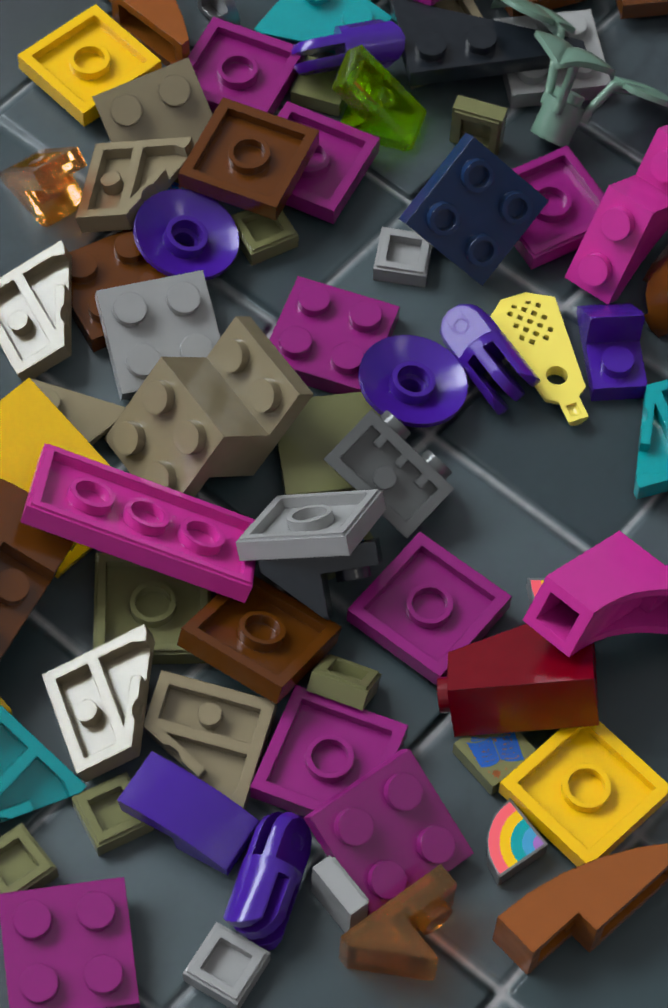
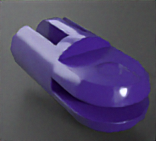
[291,20,405,77]
[440,304,540,415]
[223,811,312,951]

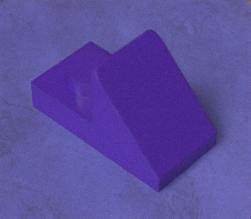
[576,303,648,401]

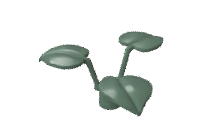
[491,0,668,147]

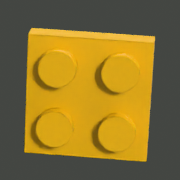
[17,4,162,127]
[498,721,668,867]

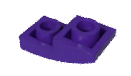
[117,751,260,876]

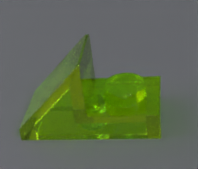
[332,44,427,152]

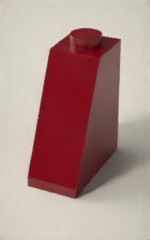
[437,624,599,737]

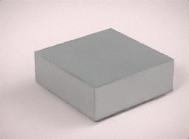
[373,227,433,288]
[311,855,369,938]
[183,922,270,1008]

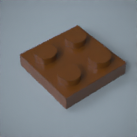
[178,97,319,220]
[70,229,169,352]
[177,576,342,704]

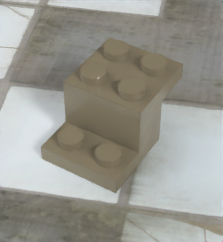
[104,316,314,497]

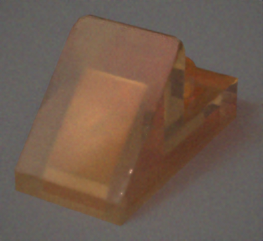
[0,146,87,227]
[339,864,457,980]

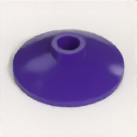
[133,189,239,280]
[358,335,468,428]

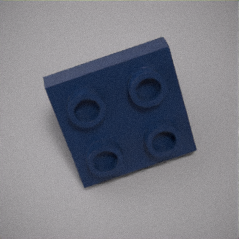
[399,133,549,286]

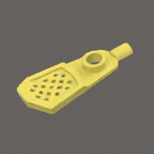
[490,292,589,426]

